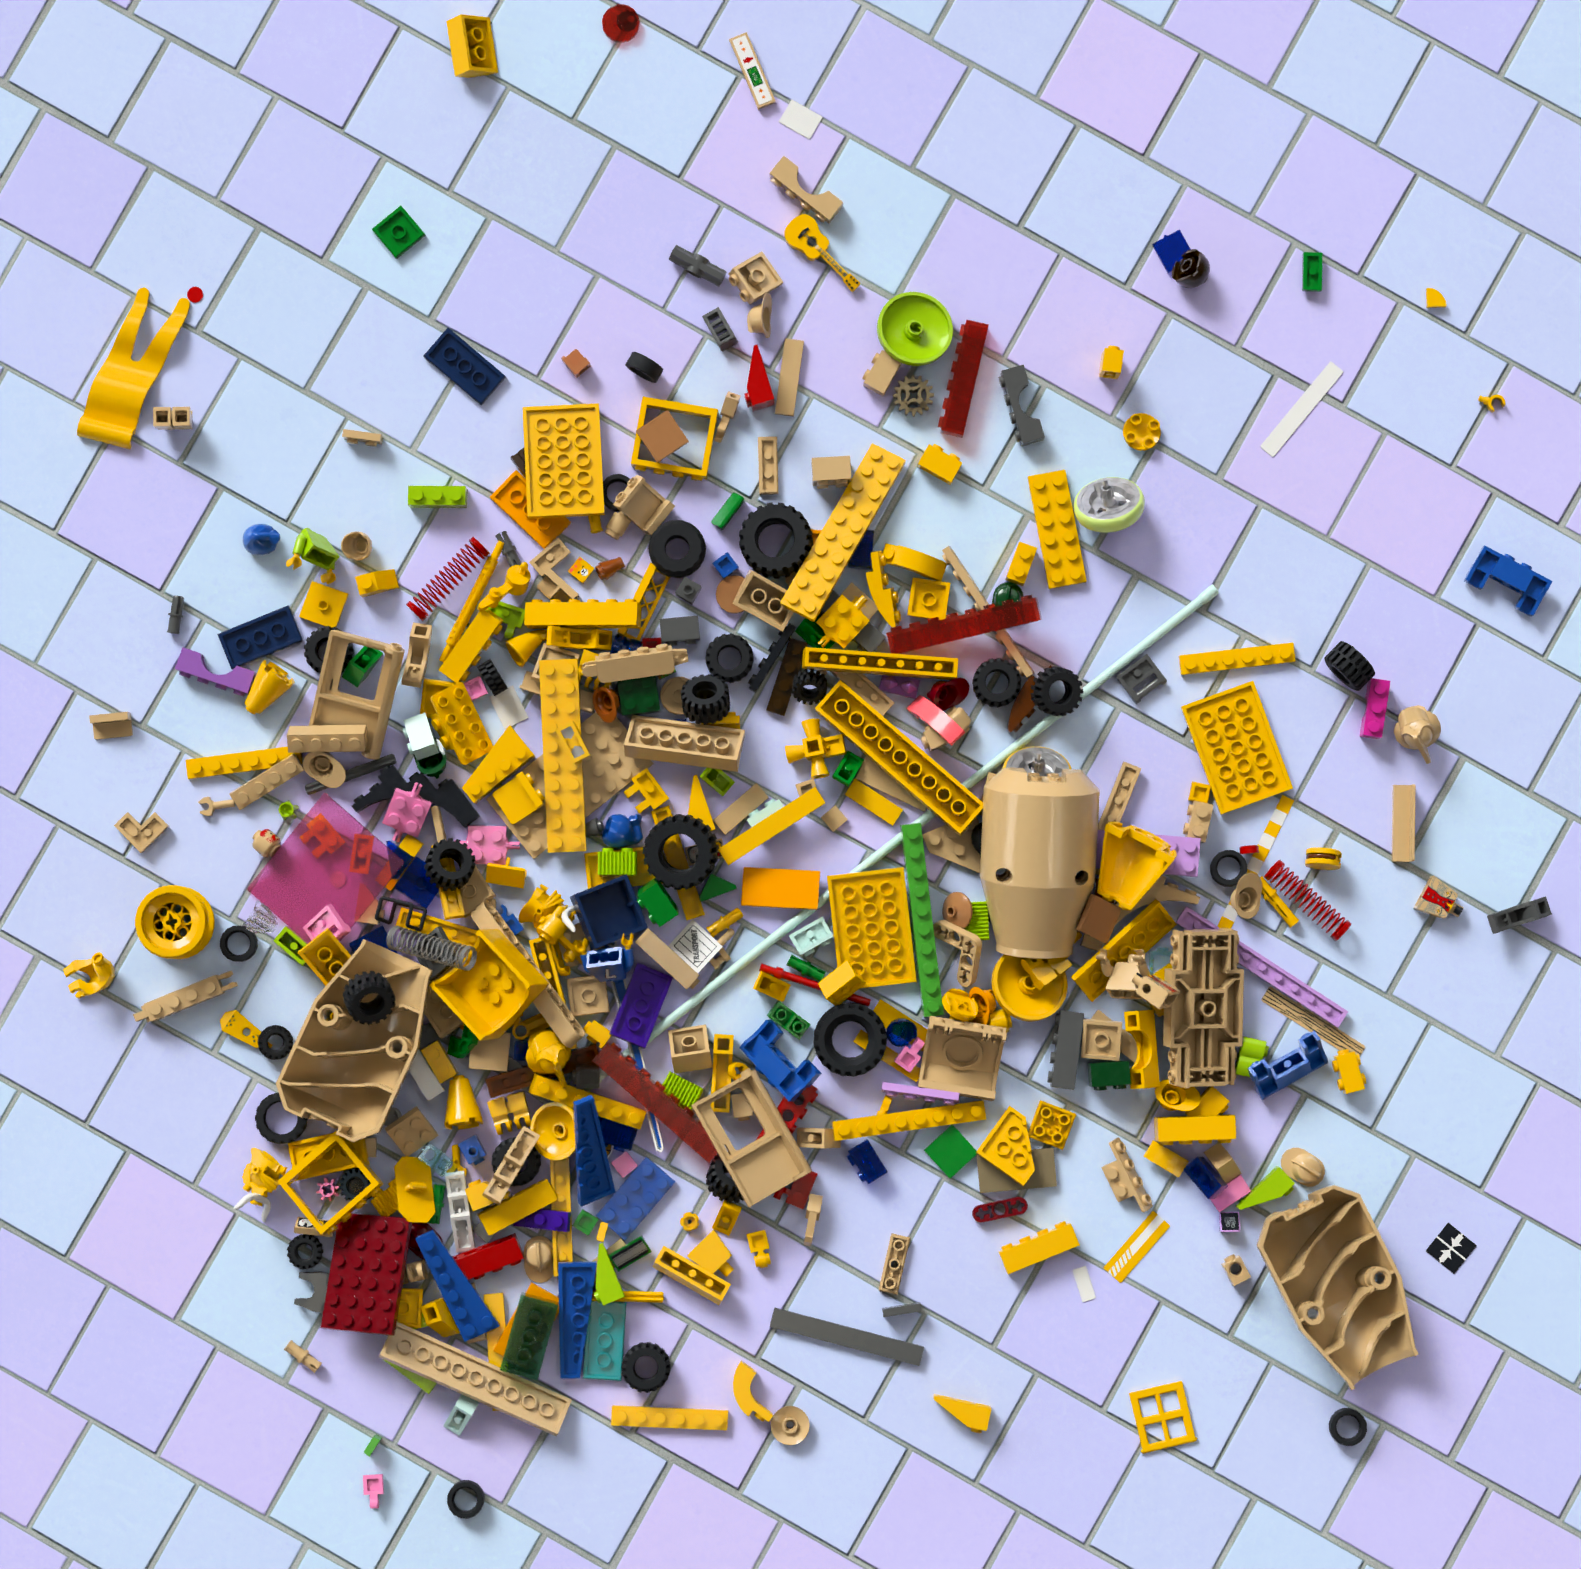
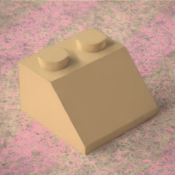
[668,1024,713,1074]

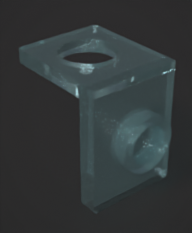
[1149,947,1173,974]
[417,1142,454,1177]

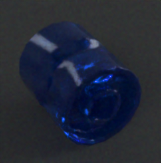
[610,634,642,654]

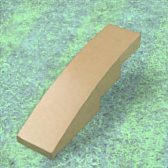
[482,1126,540,1205]

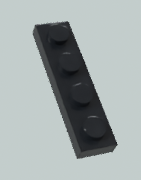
[748,623,796,693]

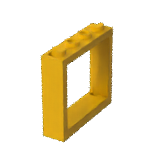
[631,396,718,481]
[277,1130,384,1235]

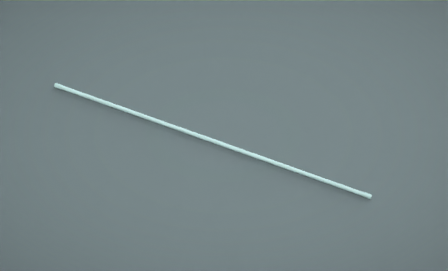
[581,584,1219,1091]

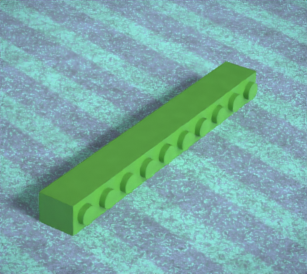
[900,823,944,1017]

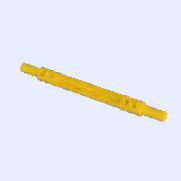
[439,540,504,663]

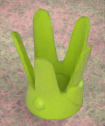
[279,800,299,820]

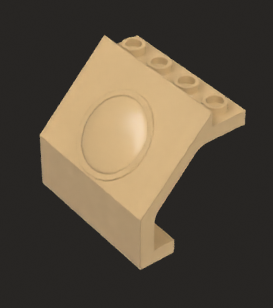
[918,1016,1007,1101]

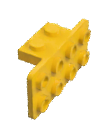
[430,682,493,765]

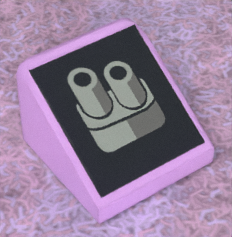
[1219,1212,1240,1232]

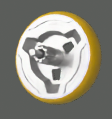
[1002,747,1072,777]

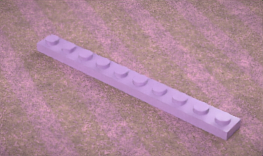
[1175,906,1348,1028]

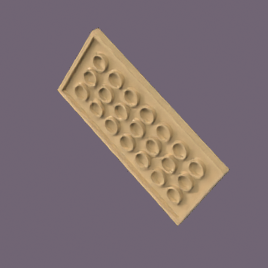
[486,712,654,859]

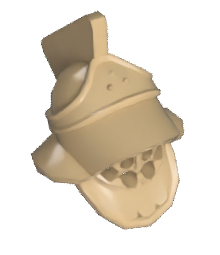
[1394,705,1441,764]

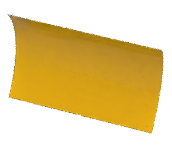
[853,999,927,1082]

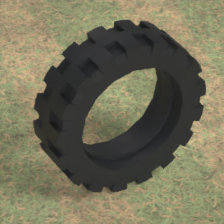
[255,1093,308,1144]

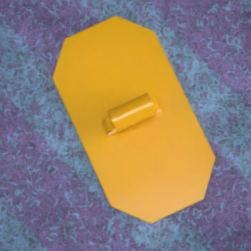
[394,1156,435,1223]

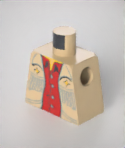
[1413,876,1464,919]
[1132,973,1180,1009]

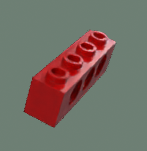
[756,1085,818,1140]

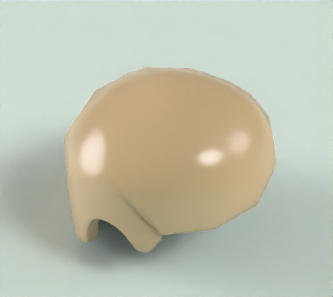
[341,532,372,561]

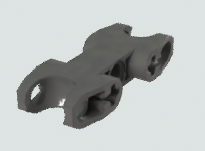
[294,1271,329,1313]

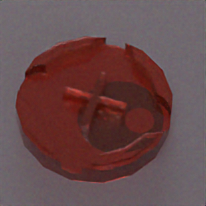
[602,4,640,43]

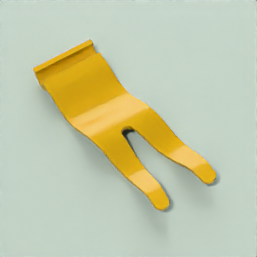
[77,288,190,450]

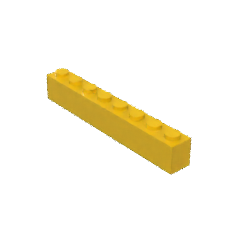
[802,647,958,680]

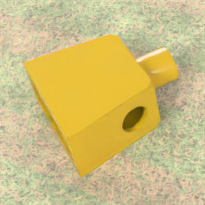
[687,1229,734,1277]

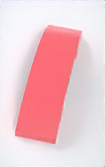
[906,695,965,746]

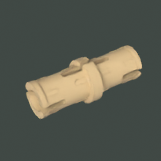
[284,1340,322,1373]

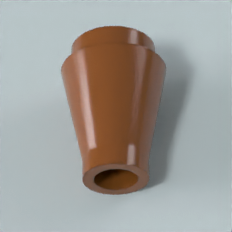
[595,557,625,580]

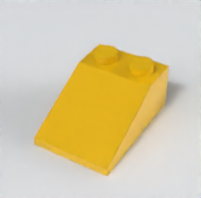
[297,928,352,986]

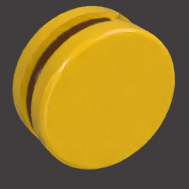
[1305,847,1342,870]

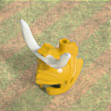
[519,884,576,932]
[234,1148,287,1222]

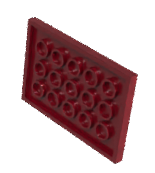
[321,1213,412,1336]

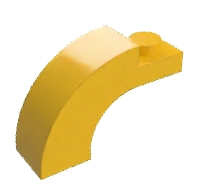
[882,543,947,581]
[546,626,612,650]
[733,1360,773,1422]

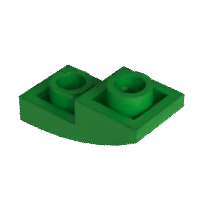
[767,1000,811,1040]

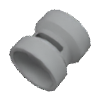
[384,1107,402,1126]

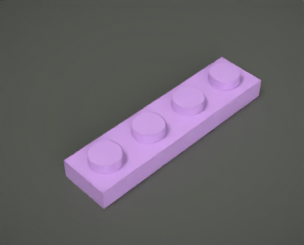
[882,1082,960,1105]

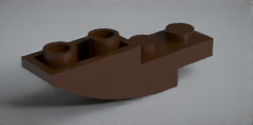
[1007,665,1052,734]

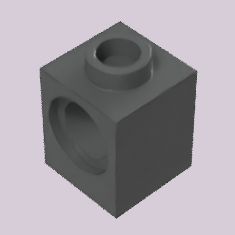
[675,577,702,605]

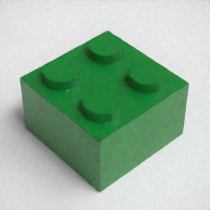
[637,878,679,927]

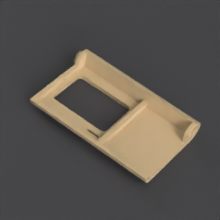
[309,630,405,760]
[691,1068,812,1208]

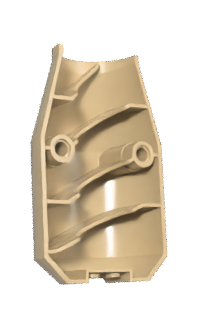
[980,767,1100,959]
[276,939,433,1142]
[1257,1185,1419,1390]

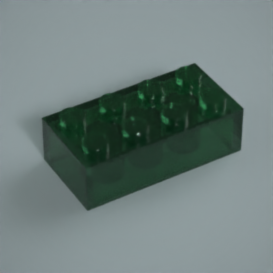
[500,1292,559,1380]

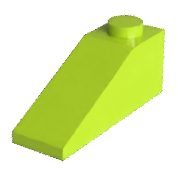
[1236,1166,1295,1210]
[594,1242,625,1305]

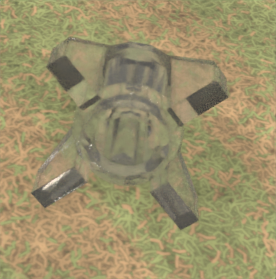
[243,900,278,934]

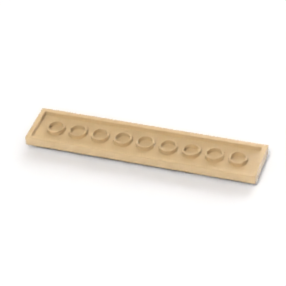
[379,1322,572,1436]

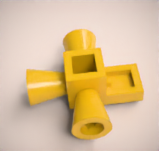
[785,718,847,779]

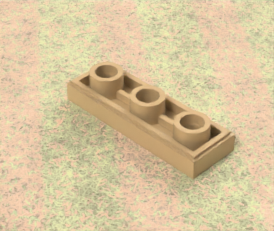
[879,1233,910,1294]

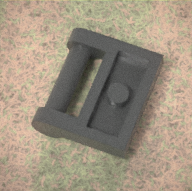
[1116,654,1167,705]

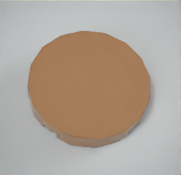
[716,575,745,614]

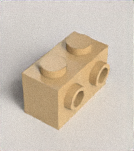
[921,726,949,752]
[1183,801,1214,843]

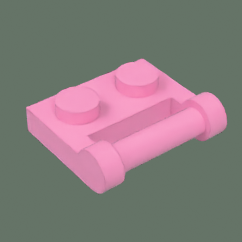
[303,904,351,941]

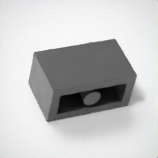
[659,615,700,646]

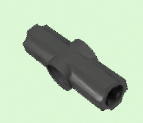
[669,245,727,287]

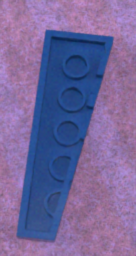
[573,1095,616,1207]
[416,1230,500,1342]
[558,1261,597,1379]

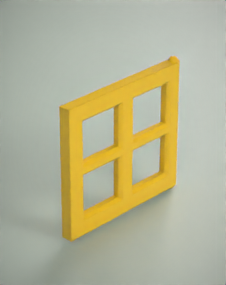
[1129,1381,1197,1454]

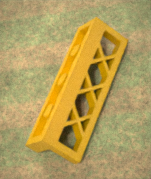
[617,563,670,643]

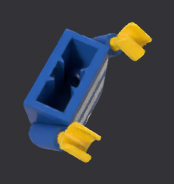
[575,933,634,983]

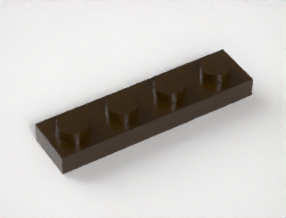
[766,638,808,716]

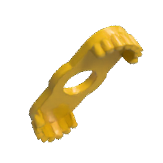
[550,942,571,976]

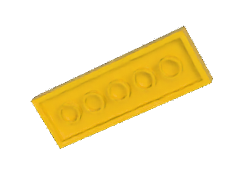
[1027,470,1087,589]
[1071,899,1177,1002]

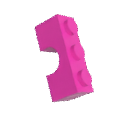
[1360,678,1390,739]

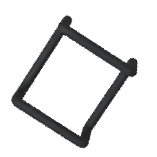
[375,896,427,932]

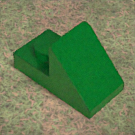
[832,751,864,787]

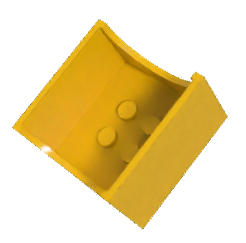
[429,929,549,1041]

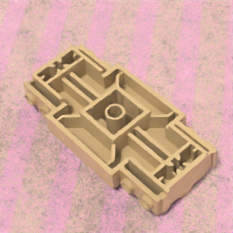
[1163,928,1244,1088]

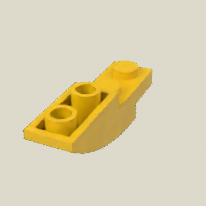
[866,550,901,627]

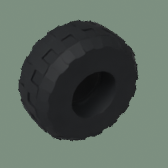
[649,520,706,578]

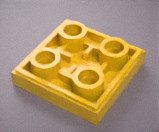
[1028,1100,1076,1150]

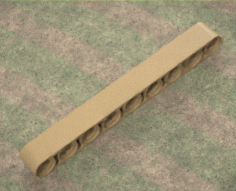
[470,900,585,1048]

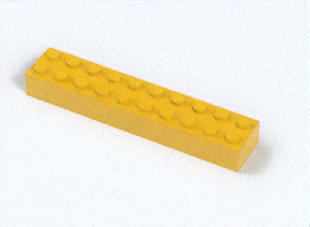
[815,680,983,836]

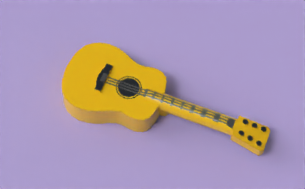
[784,214,860,292]

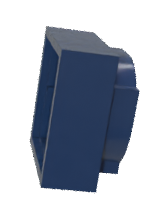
[570,874,648,951]

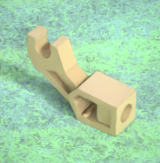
[714,391,741,443]
[804,1194,823,1246]

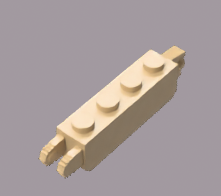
[581,644,688,683]
[133,971,238,1023]

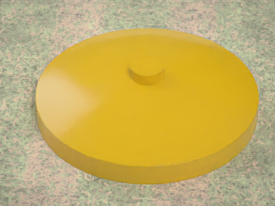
[992,954,1068,1022]

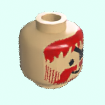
[252,829,281,857]

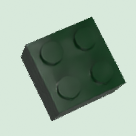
[617,676,661,717]
[1087,1060,1131,1091]

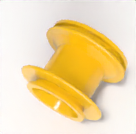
[135,885,215,959]

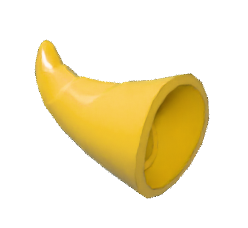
[505,630,547,667]

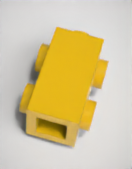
[1332,1049,1366,1094]

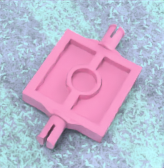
[382,783,432,842]
[454,825,520,865]

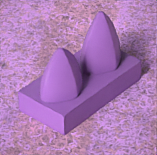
[879,675,920,699]

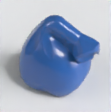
[242,524,280,555]
[602,814,643,848]

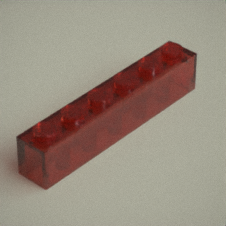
[938,320,989,438]

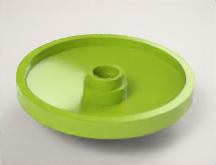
[877,292,953,366]

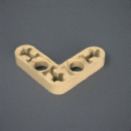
[933,919,982,987]

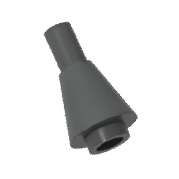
[586,817,604,836]

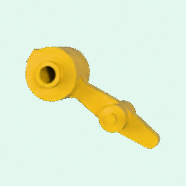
[477,562,531,611]
[536,906,583,965]

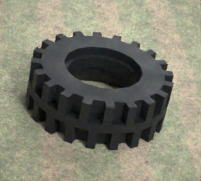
[813,1003,887,1077]

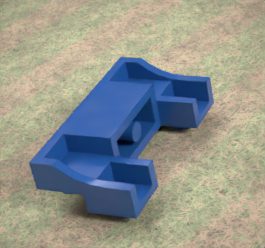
[1464,545,1553,617]
[739,1020,822,1102]
[1248,1030,1328,1100]

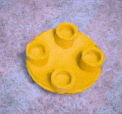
[1123,413,1161,451]

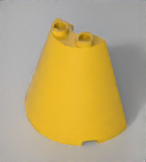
[1097,822,1177,911]

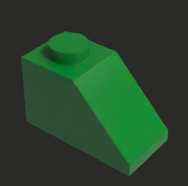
[342,646,383,688]

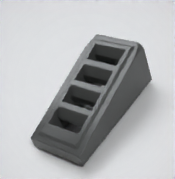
[702,307,738,351]

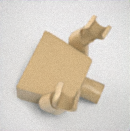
[1096,948,1150,999]

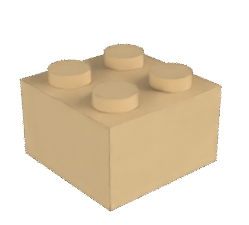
[811,456,851,489]

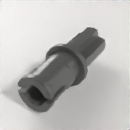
[167,595,184,634]

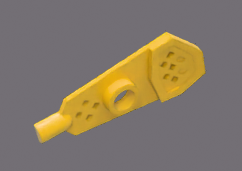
[220,1010,273,1048]

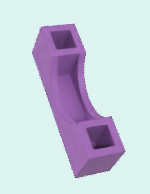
[175,647,257,697]

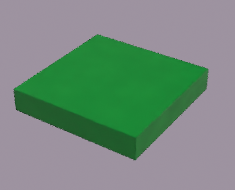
[372,205,426,259]
[924,1124,977,1178]

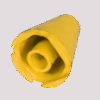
[245,660,295,714]
[444,1075,483,1130]

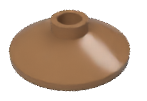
[942,892,973,929]

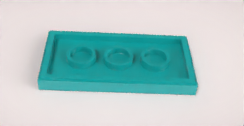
[583,1301,627,1381]

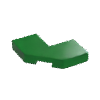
[447,1024,478,1059]

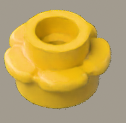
[680,1212,699,1231]

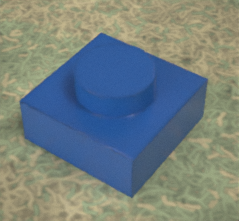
[712,552,739,579]

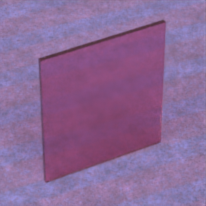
[247,792,405,943]

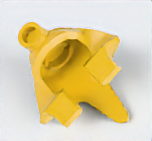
[63,952,115,999]

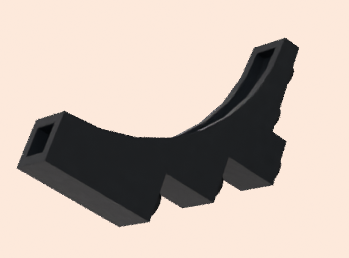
[352,765,480,828]

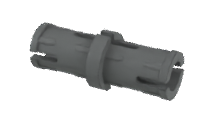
[495,531,521,567]

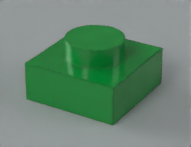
[572,1209,599,1236]

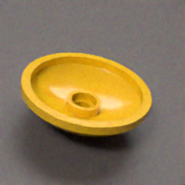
[530,1102,575,1160]

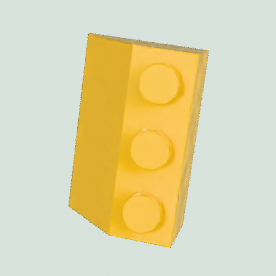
[446,14,498,78]

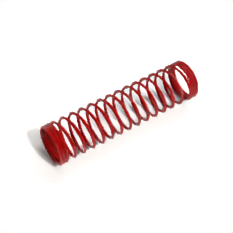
[406,537,490,621]
[1264,860,1352,941]

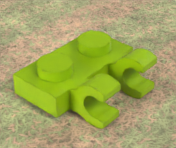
[488,601,525,640]

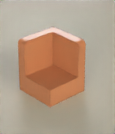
[561,349,591,378]

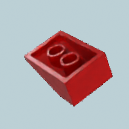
[744,344,774,412]

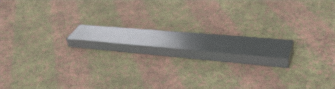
[770,1307,924,1366]

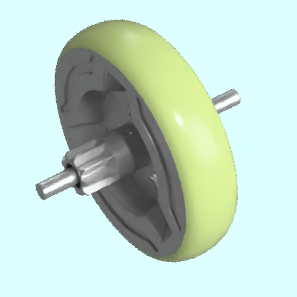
[1074,477,1145,533]

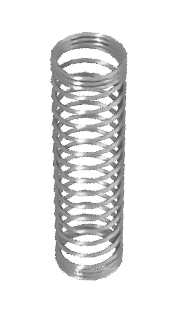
[386,926,477,971]

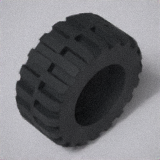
[739,502,813,578]
[643,814,719,890]

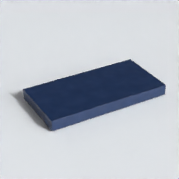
[423,328,506,406]
[217,605,303,670]

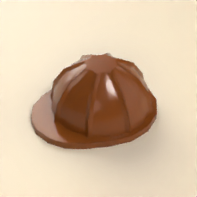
[593,686,620,723]

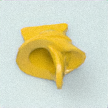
[525,1029,571,1088]

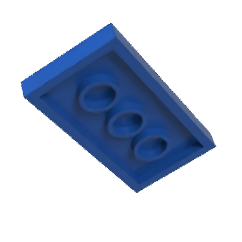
[596,1156,676,1240]

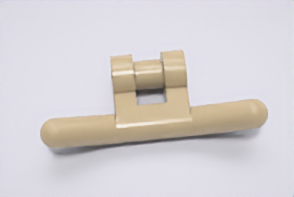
[709,929,735,970]

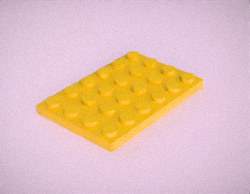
[522,403,605,519]
[1181,681,1293,815]
[827,867,917,988]

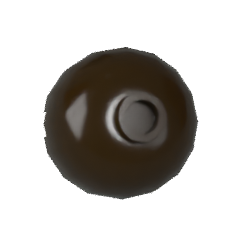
[1172,249,1210,288]

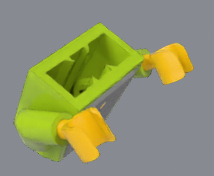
[286,528,340,584]

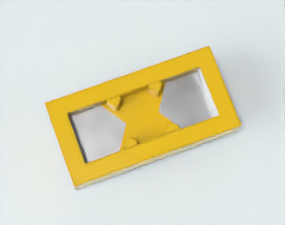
[555,721,590,764]

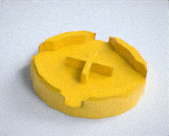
[942,988,979,1022]

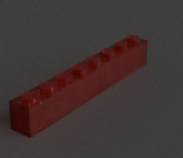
[886,595,1042,654]
[592,1042,717,1163]

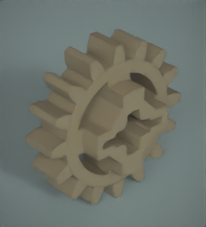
[893,374,934,417]

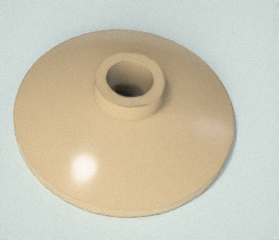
[771,1406,809,1445]

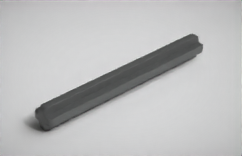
[305,754,397,795]

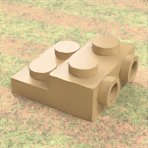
[729,252,783,305]

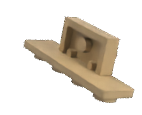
[1101,1137,1153,1212]

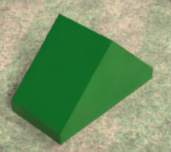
[700,874,737,902]

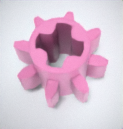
[316,1177,340,1201]

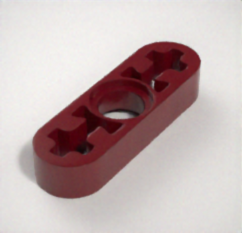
[972,1196,1028,1222]

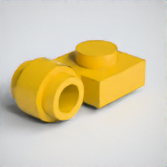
[746,1230,771,1269]

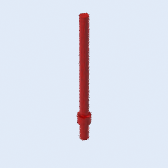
[759,963,871,1007]

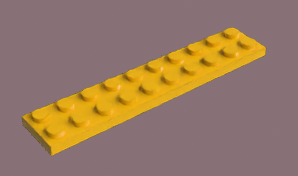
[780,443,906,622]
[539,659,587,853]

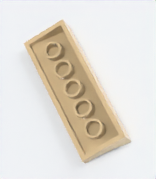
[624,715,745,772]

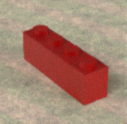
[453,1233,524,1280]

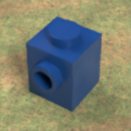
[458,1134,487,1165]

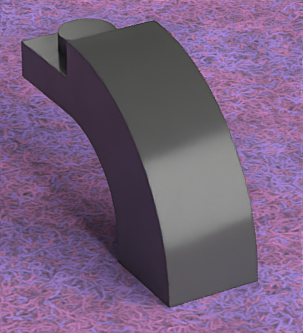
[1487,896,1552,934]

